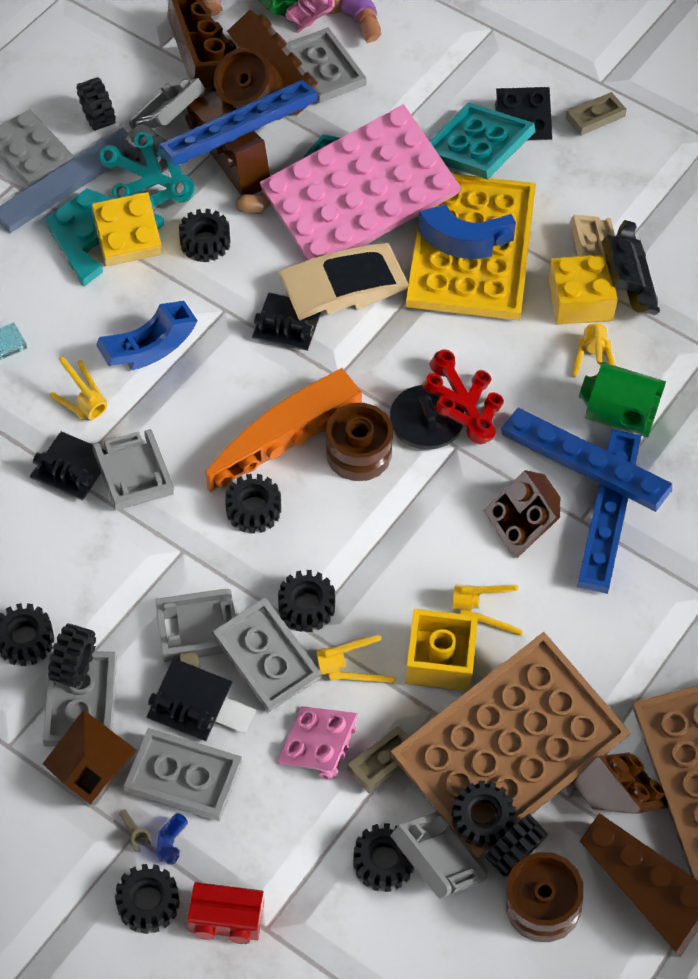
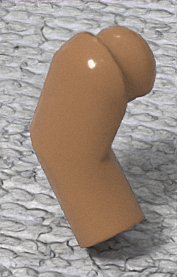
[235,192,271,214]

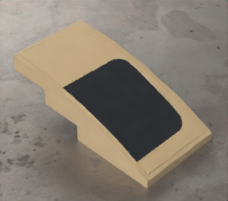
[278,243,409,321]

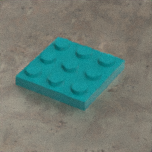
[429,103,535,180]

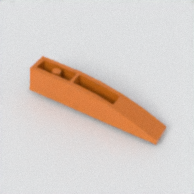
[206,368,362,492]

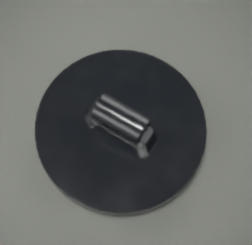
[390,385,464,450]

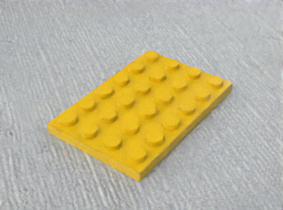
[406,174,536,321]

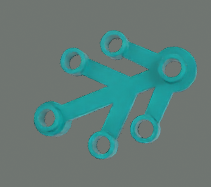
[99,132,195,209]

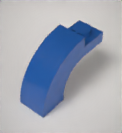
[418,204,516,259]
[96,301,198,370]

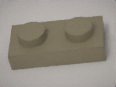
[566,92,627,136]
[347,726,409,793]

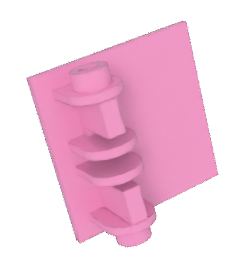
[285,0,334,33]
[277,706,358,780]

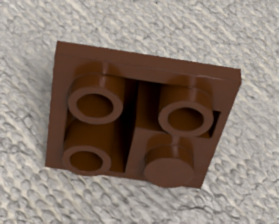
[483,470,561,558]
[42,710,137,805]
[572,752,667,814]

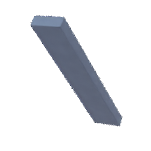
[0,127,129,233]

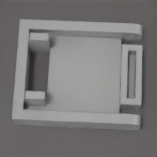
[129,78,205,129]
[92,429,174,511]
[155,589,235,662]
[390,812,489,898]

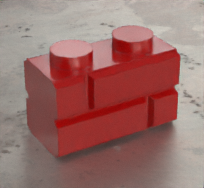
[187,882,264,944]

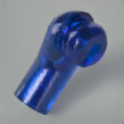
[156,813,188,865]

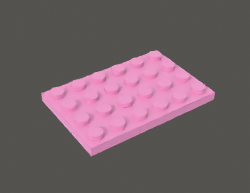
[259,104,461,260]

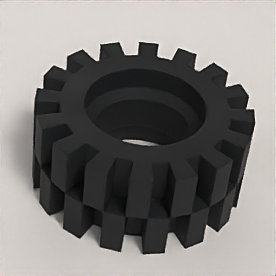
[76,77,116,131]
[179,208,231,262]
[225,474,281,534]
[278,570,335,632]
[0,603,54,666]
[48,623,96,688]
[451,781,516,848]
[485,814,549,877]
[353,823,414,892]
[115,864,180,934]

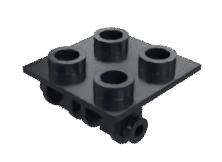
[495,87,552,141]
[252,292,322,351]
[30,431,106,501]
[146,658,233,742]

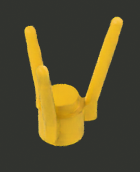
[572,323,616,378]
[50,356,108,420]
[453,584,523,635]
[316,635,396,683]

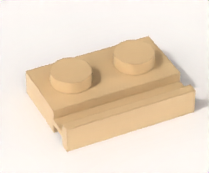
[570,215,616,256]

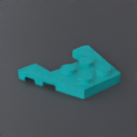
[46,188,164,287]

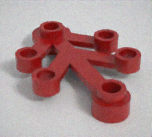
[423,349,504,445]

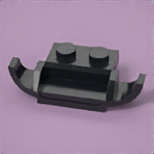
[601,220,660,315]

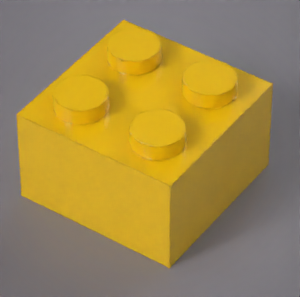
[92,192,162,267]
[548,255,618,325]
[405,609,478,691]

